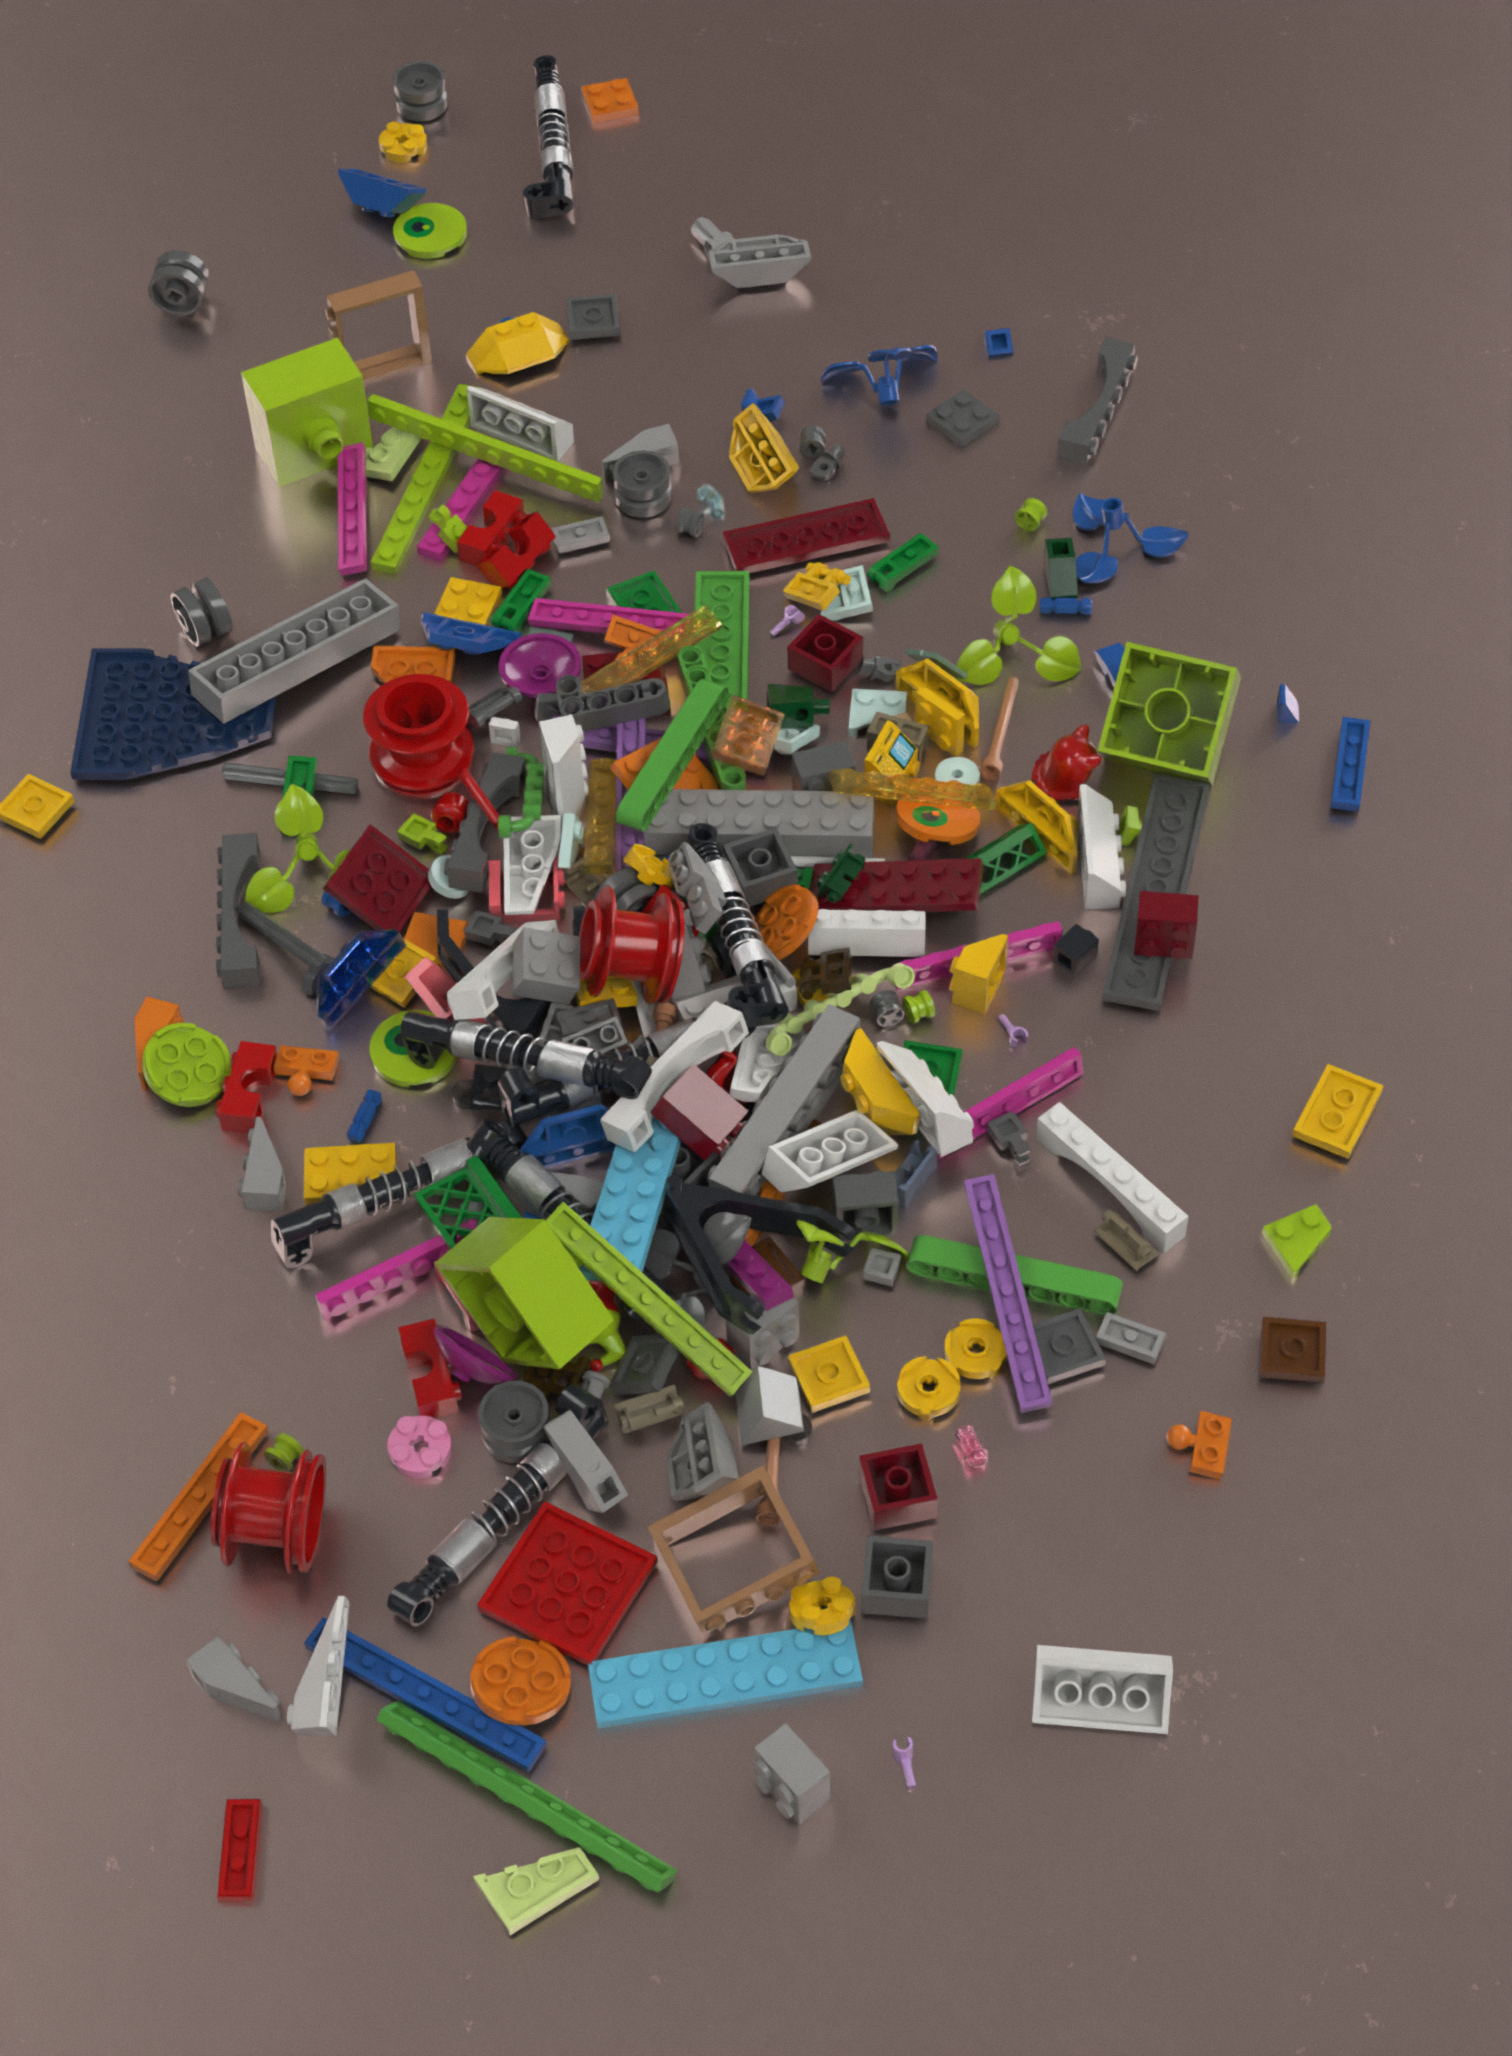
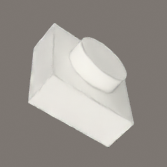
[489,717,521,747]

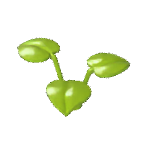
[955,566,1082,685]
[246,784,350,913]
[781,1200,909,1284]

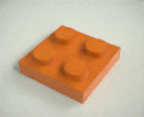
[581,78,639,124]

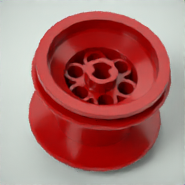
[363,674,474,797]
[579,886,685,1005]
[210,1441,326,1574]

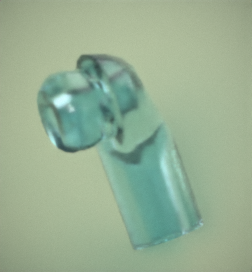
[697,484,724,518]

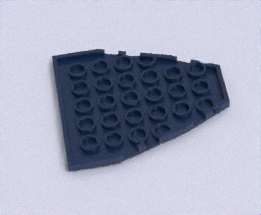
[70,648,277,780]

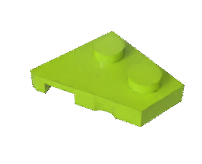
[1262,1204,1332,1278]

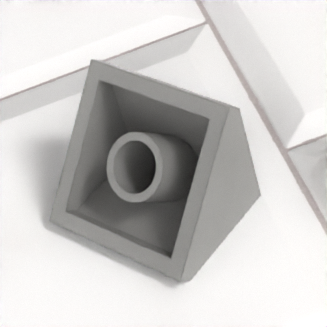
[735,1366,804,1446]

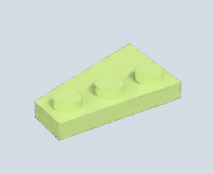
[366,427,422,481]
[473,1847,599,1935]

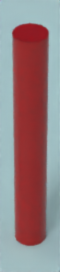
[458,768,499,829]

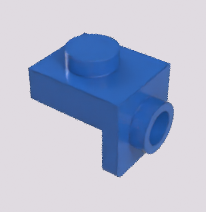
[741,389,785,422]

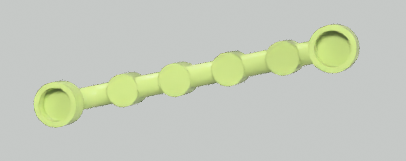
[765,963,915,1056]

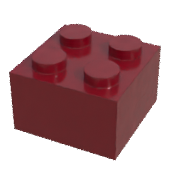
[787,614,863,692]
[1134,891,1199,959]
[859,1443,938,1531]

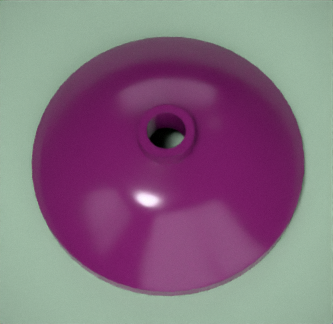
[499,633,581,698]
[434,1325,518,1384]

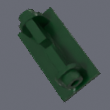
[817,843,865,903]

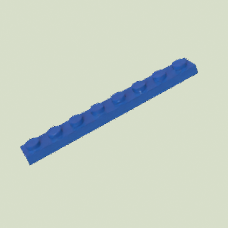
[304,1617,547,1773]

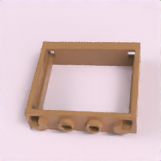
[324,270,432,383]
[648,1465,820,1636]

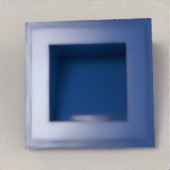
[983,328,1013,357]
[1277,684,1299,723]

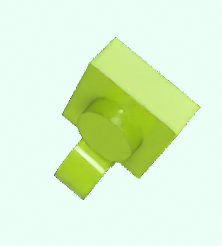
[428,504,467,553]
[397,813,449,856]

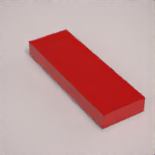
[217,1799,262,1902]

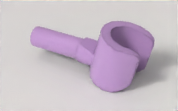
[770,605,805,636]
[998,1014,1028,1047]
[893,1737,916,1788]

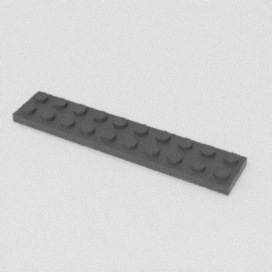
[1102,774,1210,1011]

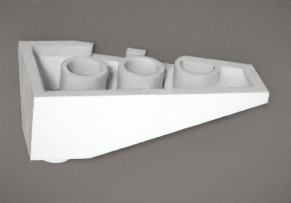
[504,815,561,915]
[287,1596,350,1736]

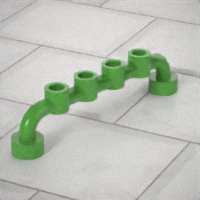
[498,747,545,838]

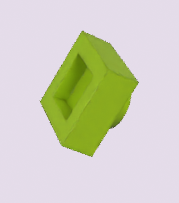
[1118,805,1142,846]

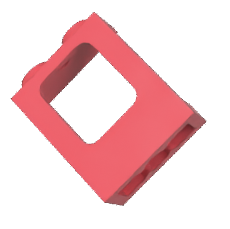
[489,857,565,923]
[405,957,489,1024]

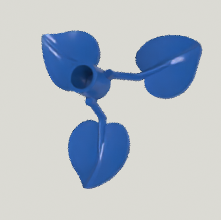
[820,345,938,406]
[1073,493,1189,583]

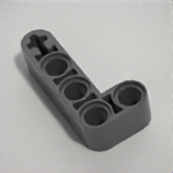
[556,675,670,732]

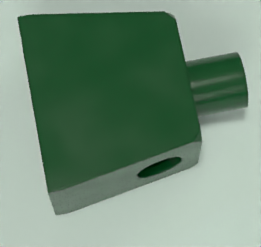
[766,684,830,729]

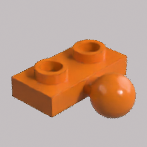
[604,615,665,673]
[274,1045,339,1096]
[1166,1411,1232,1479]

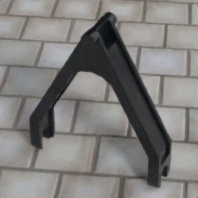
[437,906,585,1040]
[663,1175,856,1335]

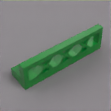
[965,823,1047,895]

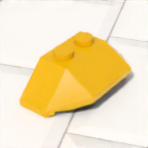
[466,312,569,374]
[729,403,799,494]
[895,658,979,748]
[996,780,1079,875]
[840,1028,920,1135]

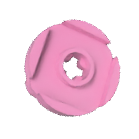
[387,1416,452,1478]

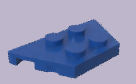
[421,612,522,655]

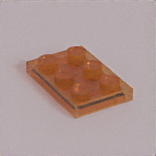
[711,695,785,776]

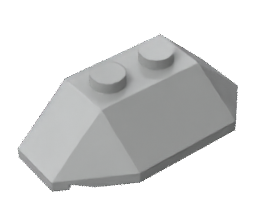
[708,234,811,288]
[666,1401,739,1501]

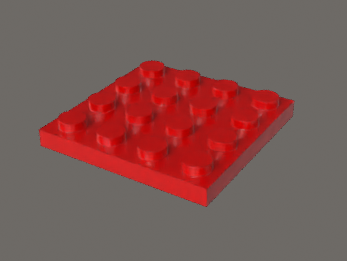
[477,1501,658,1666]

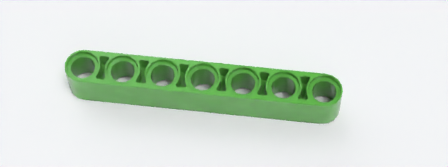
[678,645,746,790]
[616,679,729,832]
[906,1235,1123,1316]

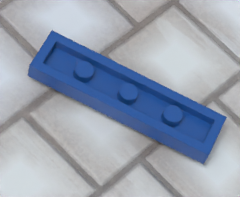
[1331,717,1371,812]

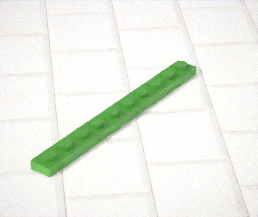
[377,1701,678,1893]

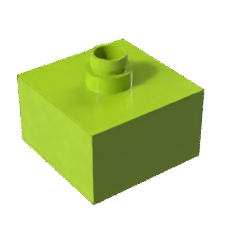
[241,337,374,487]
[1097,642,1241,786]
[434,1217,615,1369]

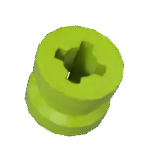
[1014,498,1048,532]
[902,989,935,1025]
[263,1433,304,1472]

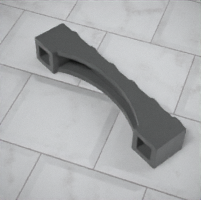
[1057,337,1138,465]
[444,753,526,893]
[216,833,260,988]

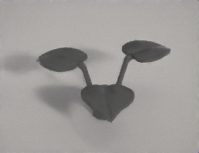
[644,1212,752,1328]

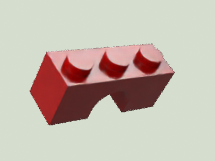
[457,490,526,566]
[476,511,556,589]
[215,1041,277,1134]
[398,1318,462,1419]

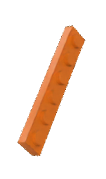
[128,1412,268,1582]

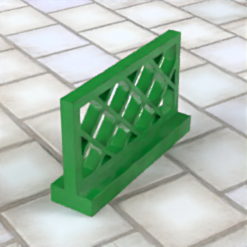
[414,1155,522,1250]

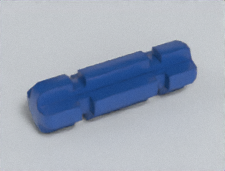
[1040,597,1093,614]
[346,1089,382,1143]

